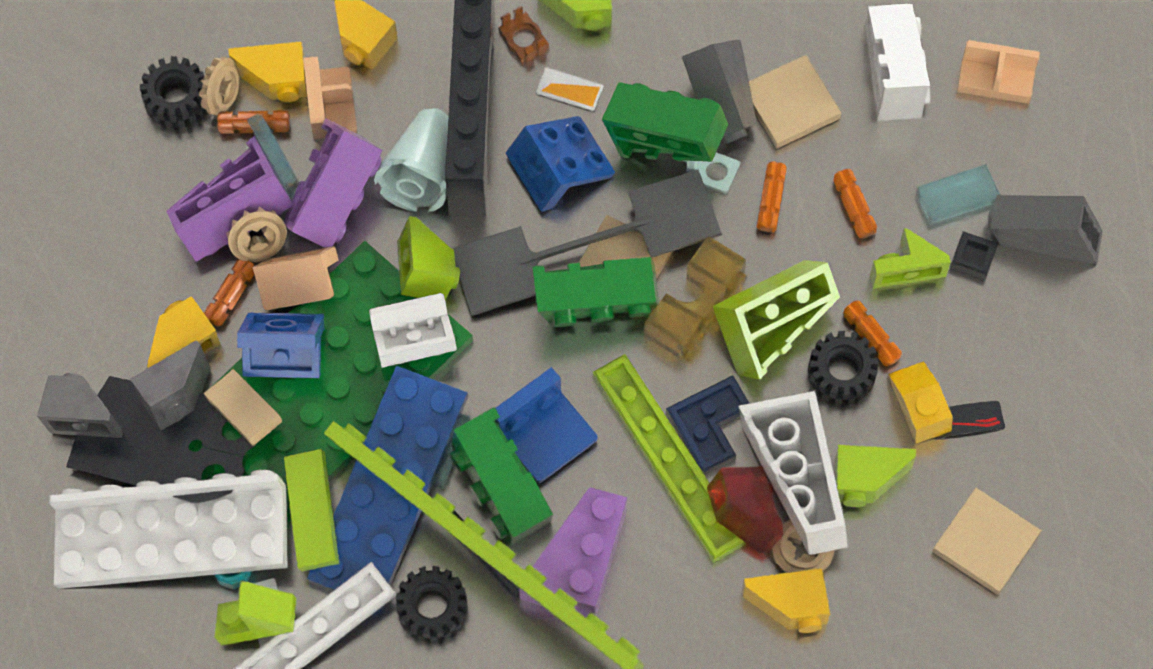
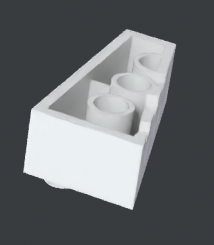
[739,391,848,555]

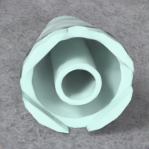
[374,108,448,212]

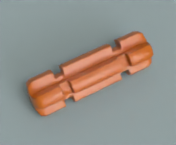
[217,110,290,134]
[756,161,787,233]
[833,169,877,239]
[204,259,254,327]
[843,300,902,367]

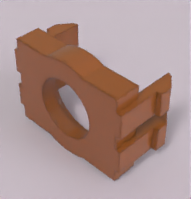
[499,6,549,64]

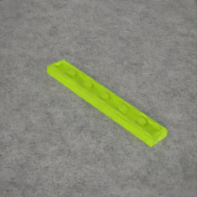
[593,354,747,564]

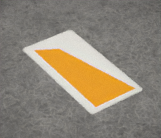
[536,67,604,111]

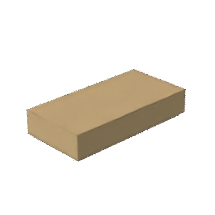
[204,369,283,446]

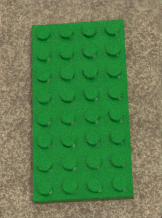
[188,241,473,523]

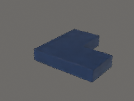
[666,375,750,475]

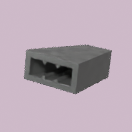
[682,39,757,143]
[988,195,1103,264]

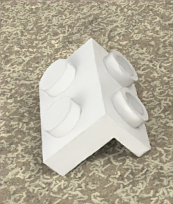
[369,293,457,367]

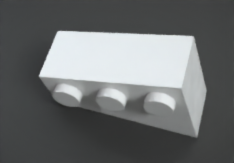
[865,4,930,121]

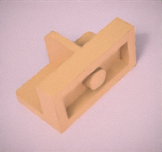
[957,40,1040,104]
[303,56,357,140]
[253,246,339,310]

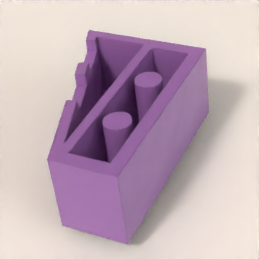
[284,118,383,248]
[166,136,294,262]
[519,487,627,617]

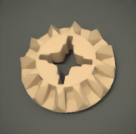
[199,56,239,116]
[226,206,287,262]
[771,520,834,573]

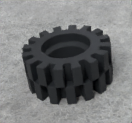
[140,56,205,128]
[808,330,879,405]
[395,565,468,643]

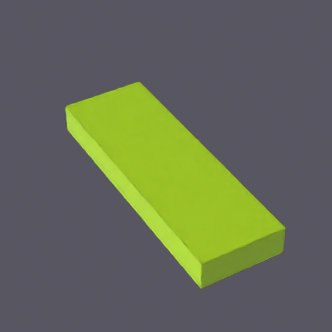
[284,449,339,572]

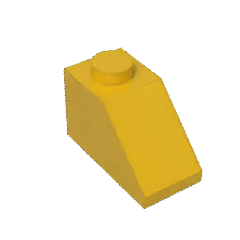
[334,0,398,70]
[228,41,308,102]
[147,296,221,368]
[888,361,953,444]
[742,568,830,633]

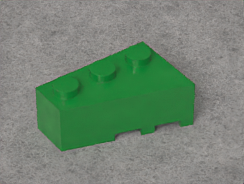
[602,82,728,162]
[532,257,660,327]
[449,406,553,545]

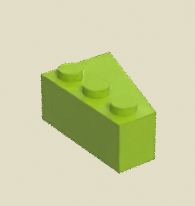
[713,260,840,379]

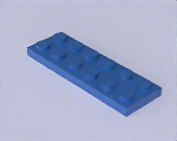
[307,366,469,610]

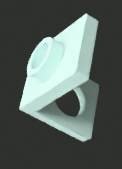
[684,152,740,194]

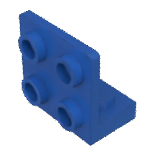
[505,116,615,211]
[496,367,598,483]

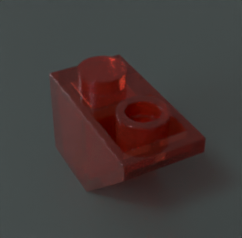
[707,466,783,554]

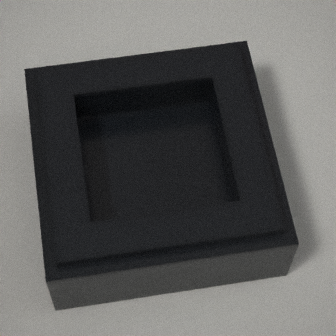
[950,231,998,280]

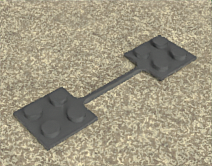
[452,169,722,316]

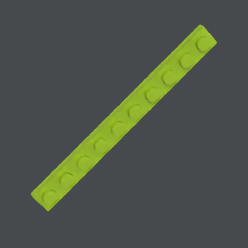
[324,421,644,669]

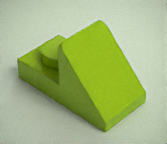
[870,228,951,289]
[214,582,296,645]

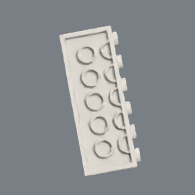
[49,470,287,589]

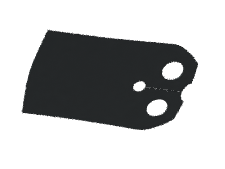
[66,376,256,503]

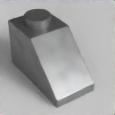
[130,340,211,430]
[37,373,123,438]

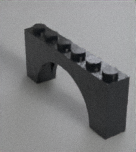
[445,0,495,217]

